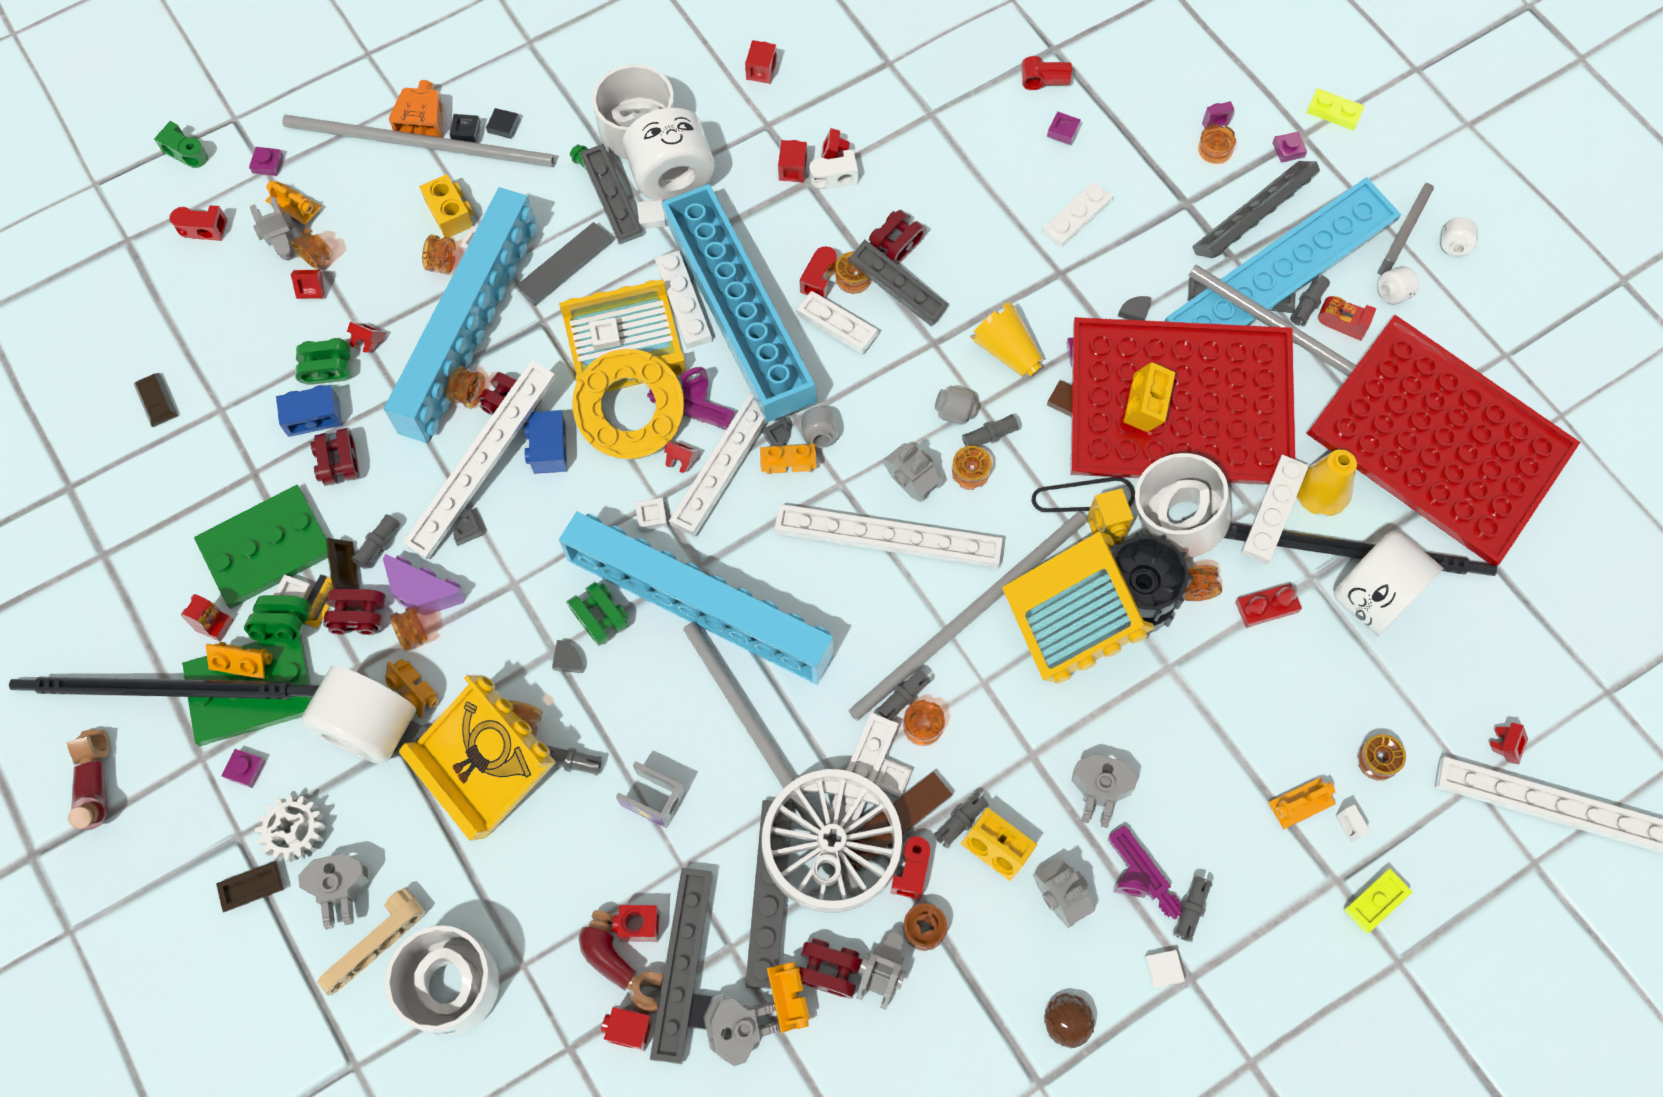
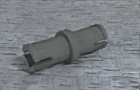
[1290,275,1330,326]
[962,414,1019,451]
[351,514,401,569]
[877,668,931,721]
[545,744,602,776]
[934,792,989,848]
[1173,876,1213,942]

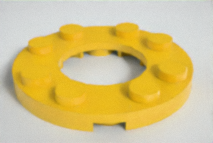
[572,349,684,460]

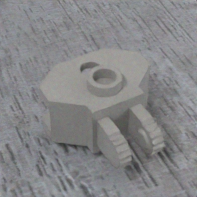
[250,197,295,261]
[883,442,942,502]
[1071,754,1138,828]
[298,853,370,930]
[1033,857,1095,929]
[856,932,906,1010]
[704,994,780,1066]

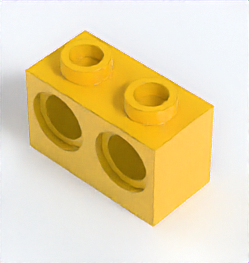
[419,174,474,239]
[1124,362,1175,432]
[1087,488,1134,545]
[960,807,1038,881]

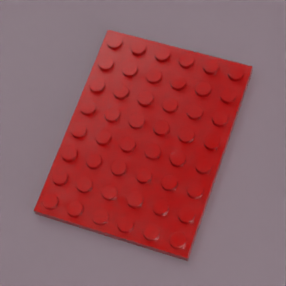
[1306,314,1581,566]
[1070,317,1295,485]

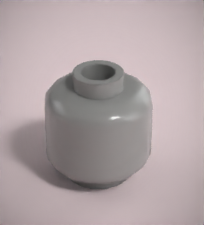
[934,385,977,425]
[801,407,838,448]

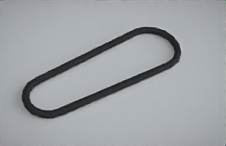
[1031,477,1135,512]

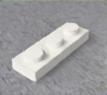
[1041,181,1113,249]
[796,291,878,354]

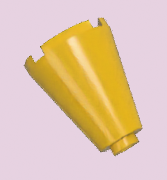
[970,301,1043,377]
[1296,450,1357,516]

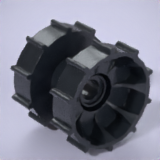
[1093,532,1193,639]

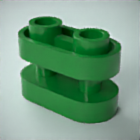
[295,338,351,385]
[566,582,629,646]
[244,595,312,642]

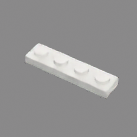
[654,251,712,349]
[1241,455,1309,565]
[828,713,898,834]

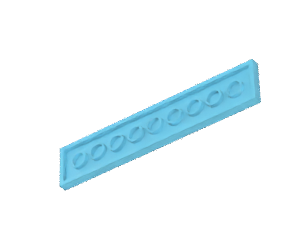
[1165,177,1401,326]

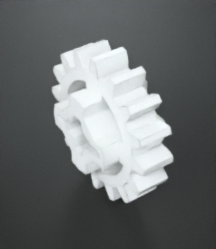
[255,795,326,863]

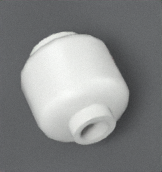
[1441,217,1478,256]
[1378,266,1419,304]

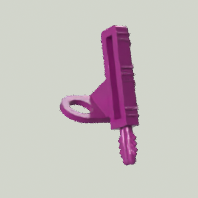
[647,367,735,430]
[1108,826,1182,919]

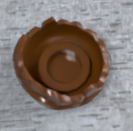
[1044,993,1095,1048]

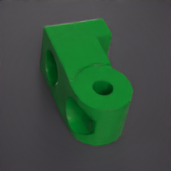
[154,121,208,168]

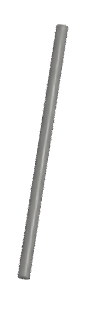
[282,114,555,167]
[1188,265,1356,376]
[848,512,1087,721]
[683,622,863,897]

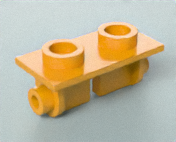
[265,181,322,225]
[760,444,816,475]
[206,642,272,679]
[385,659,439,719]
[1268,777,1336,830]
[767,962,811,1033]

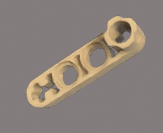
[317,887,426,996]

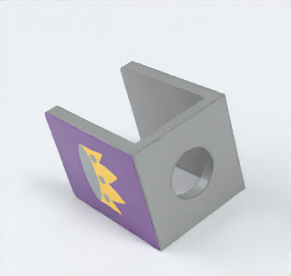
[616,761,685,828]

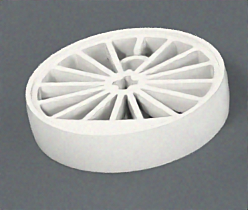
[762,769,902,913]

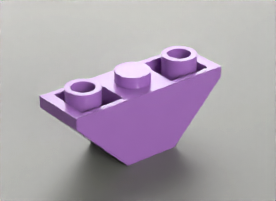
[383,554,466,616]

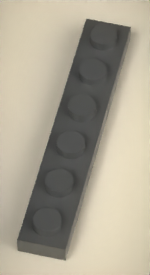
[1192,161,1320,258]
[745,800,793,989]
[650,868,713,1065]

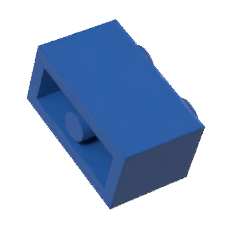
[276,385,343,437]
[524,410,567,474]

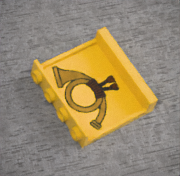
[398,675,556,841]

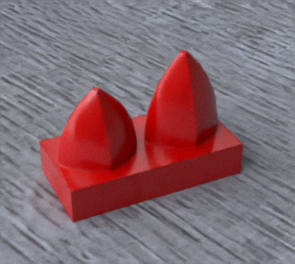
[1235,583,1302,628]

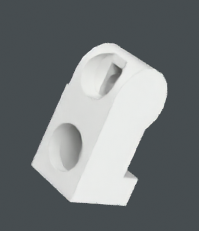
[809,149,858,189]

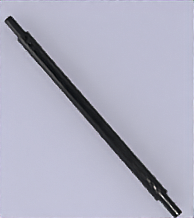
[1181,518,1497,576]
[9,676,319,699]

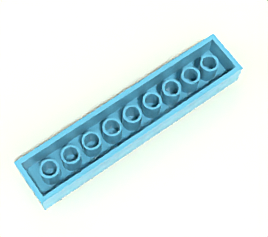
[661,183,817,423]
[383,187,538,444]
[559,511,833,685]

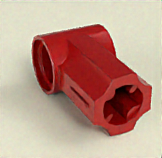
[1021,56,1072,90]

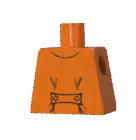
[389,80,443,138]

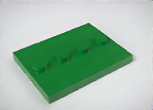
[194,484,328,609]
[182,635,313,747]

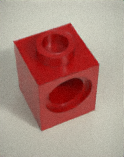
[745,40,777,84]
[778,140,807,183]
[613,905,660,942]
[601,1007,653,1051]

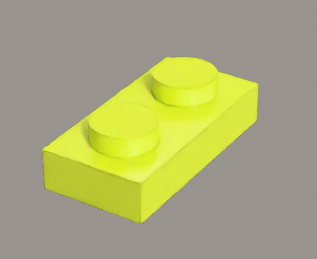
[1306,88,1365,131]
[1344,869,1413,934]

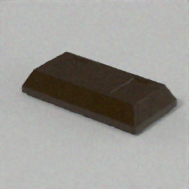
[134,373,178,427]
[326,538,359,589]
[216,861,284,913]

